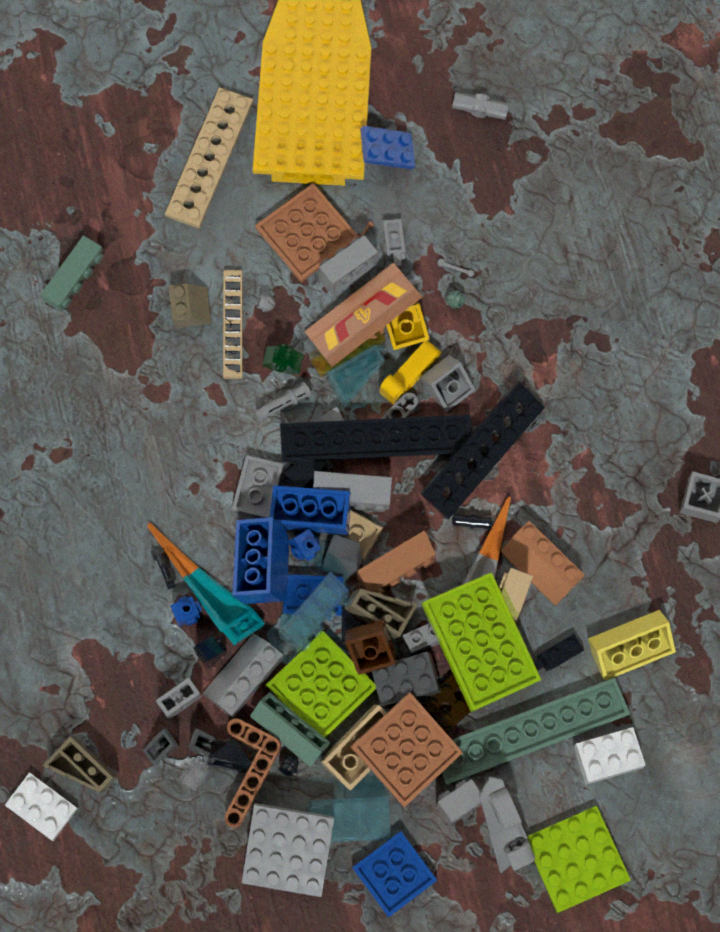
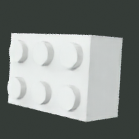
[574,727,646,785]

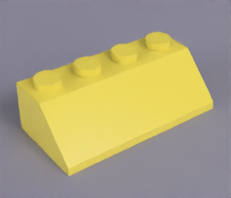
[588,610,676,681]

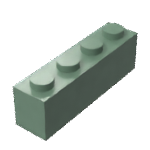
[40,235,104,312]
[250,692,330,767]

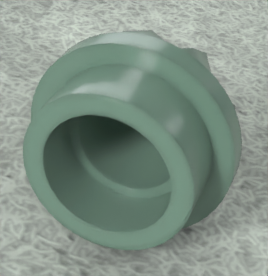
[446,290,465,309]

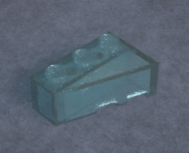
[325,345,385,409]

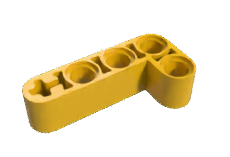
[379,340,441,405]

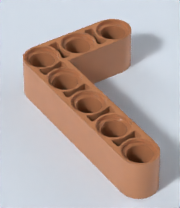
[225,719,281,829]

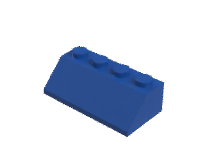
[269,485,350,535]

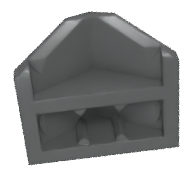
[321,534,362,579]

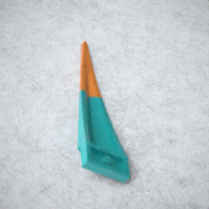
[147,523,265,646]

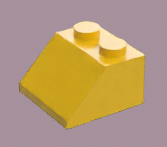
[385,302,430,350]

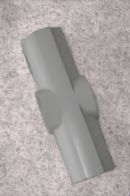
[452,92,509,120]

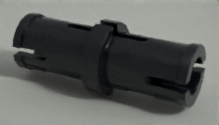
[453,514,492,530]

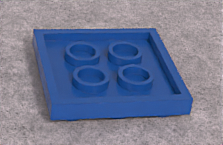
[352,831,437,918]

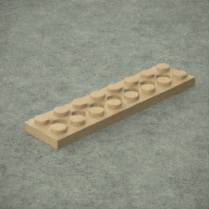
[165,87,253,229]

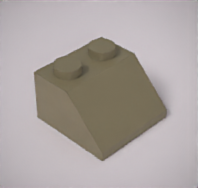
[168,283,211,328]

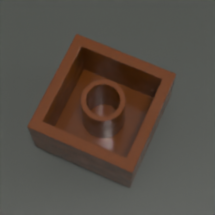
[345,620,396,675]

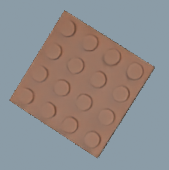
[255,183,359,283]
[350,692,463,807]

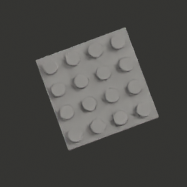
[242,803,335,897]

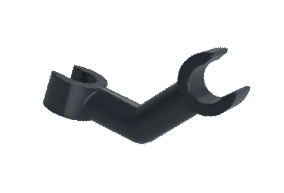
[151,547,175,590]

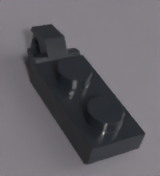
[534,634,584,672]

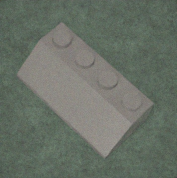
[313,471,392,512]
[202,633,284,719]

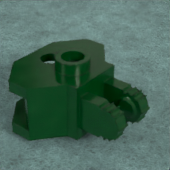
[263,344,304,374]

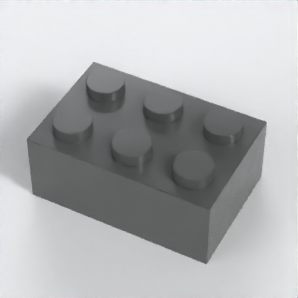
[372,652,442,709]

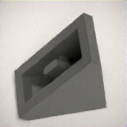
[143,728,179,766]
[188,729,226,758]

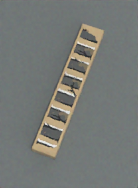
[223,270,242,379]

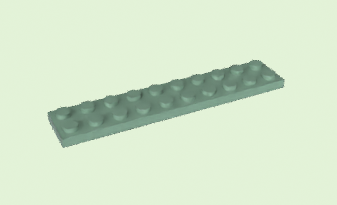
[441,678,630,785]

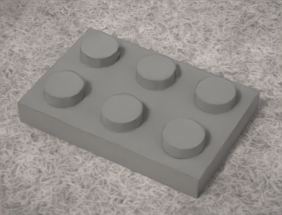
[232,455,284,518]

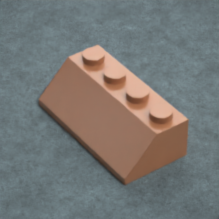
[500,521,585,606]
[357,531,436,594]

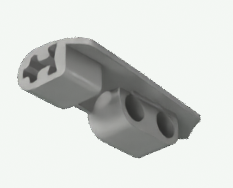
[479,776,535,873]

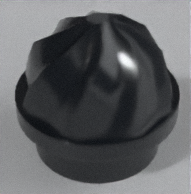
[278,756,299,777]

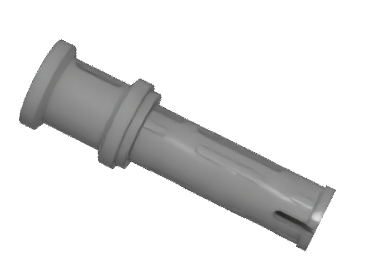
[255,382,312,421]

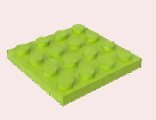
[266,631,376,738]
[527,806,631,913]

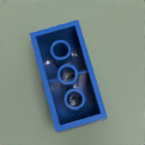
[233,517,289,604]

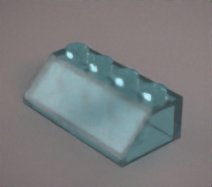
[279,572,349,653]
[308,797,390,842]

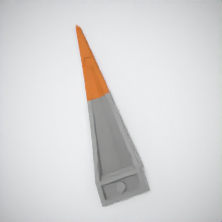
[463,497,511,584]

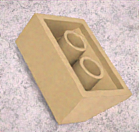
[499,568,533,623]

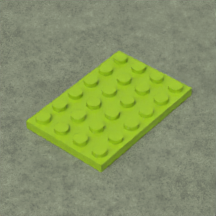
[421,572,541,712]

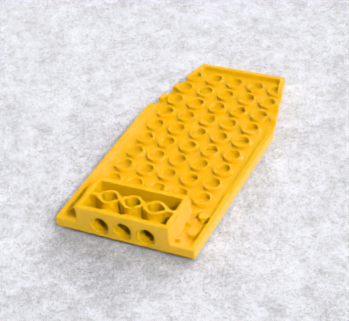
[253,0,371,186]

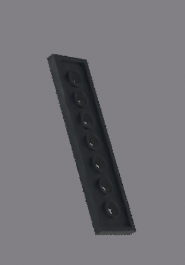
[420,381,545,520]

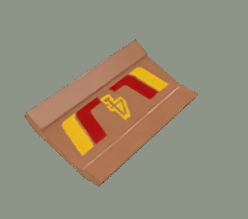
[304,262,422,367]

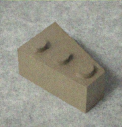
[344,589,418,639]
[43,736,118,793]

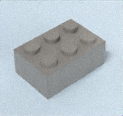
[319,235,378,297]

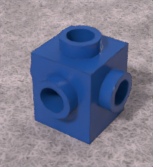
[288,529,321,561]
[170,596,202,627]

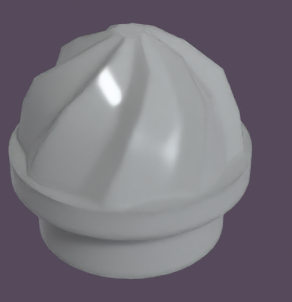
[257,293,275,312]

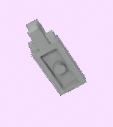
[383,219,406,270]

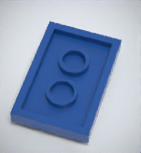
[360,126,415,169]
[283,575,343,617]

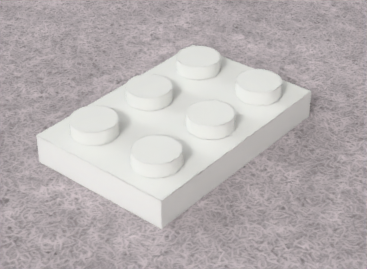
[5,772,78,841]

